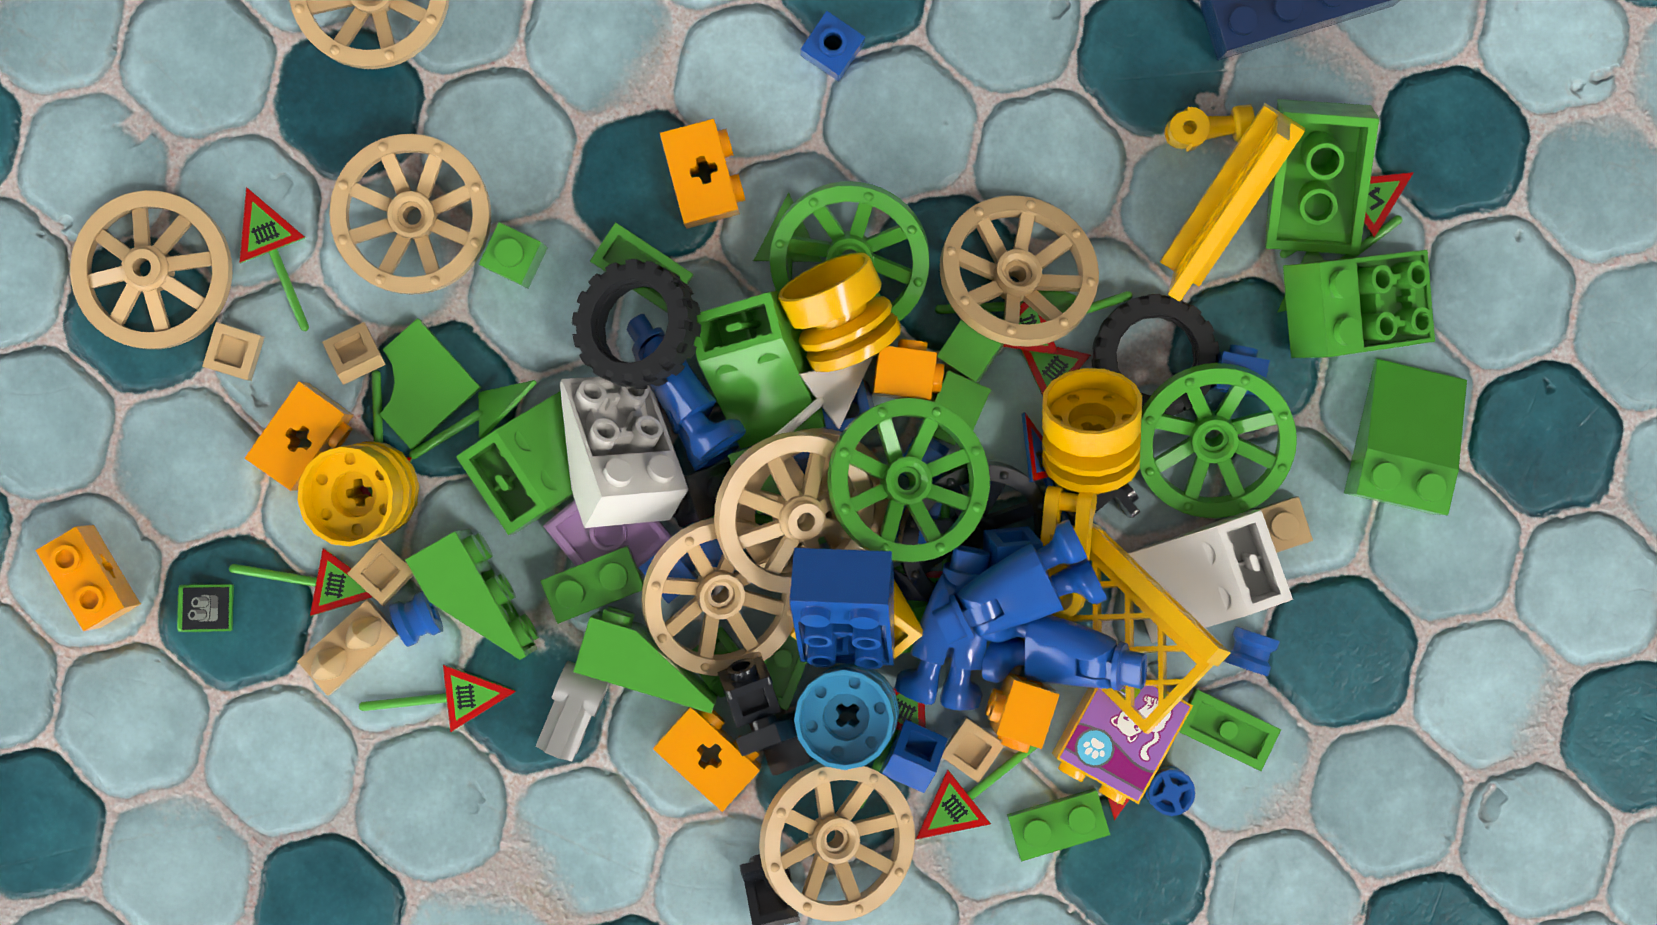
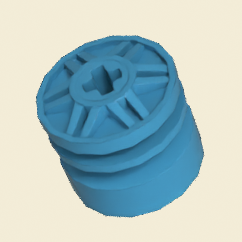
[794,664,899,770]

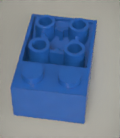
[789,548,894,669]

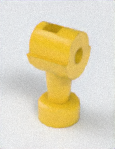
[1164,104,1255,152]

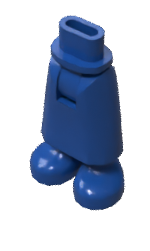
[626,314,746,471]
[932,519,1108,645]
[895,545,991,711]
[982,614,1147,691]

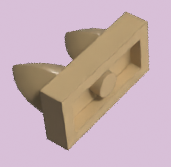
[297,599,398,696]

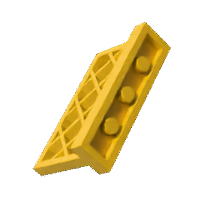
[1160,103,1305,302]
[1066,523,1231,734]

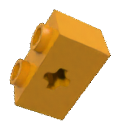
[660,119,746,228]
[245,381,354,491]
[36,525,141,632]
[653,707,761,812]

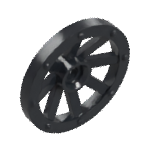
[898,460,1045,601]

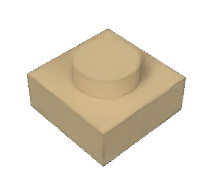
[202,322,265,381]
[322,322,386,385]
[1255,496,1313,553]
[347,539,413,607]
[942,716,1004,783]

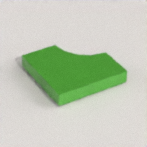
[380,318,482,449]

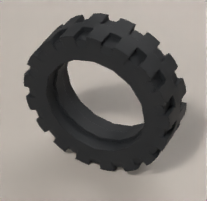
[572,259,701,390]
[1092,294,1219,416]

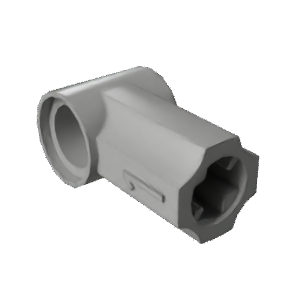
[535,661,610,762]

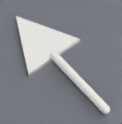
[773,357,872,436]

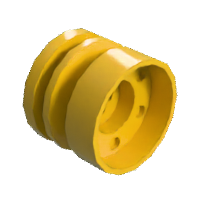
[778,253,901,372]
[1042,368,1142,494]
[297,441,419,547]

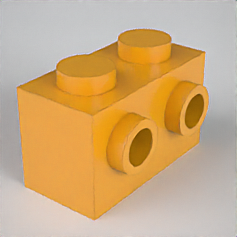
[872,339,944,401]
[985,672,1060,753]

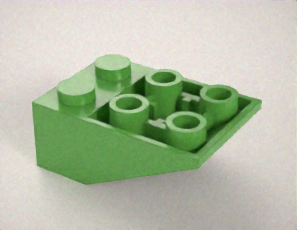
[1283,250,1435,358]
[694,291,826,449]
[456,391,573,535]
[405,529,539,660]

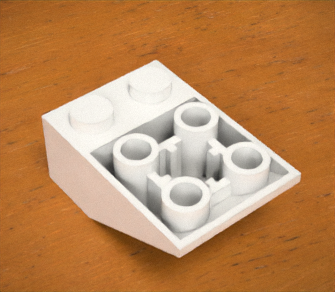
[560,377,689,528]
[1128,509,1293,643]

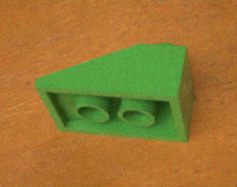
[1265,99,1379,255]
[1344,359,1467,516]
[573,606,718,713]

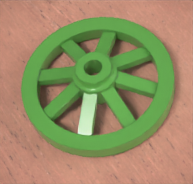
[770,181,929,322]
[1140,363,1297,518]
[827,398,990,562]

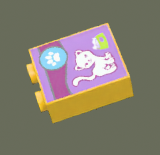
[1052,679,1193,805]

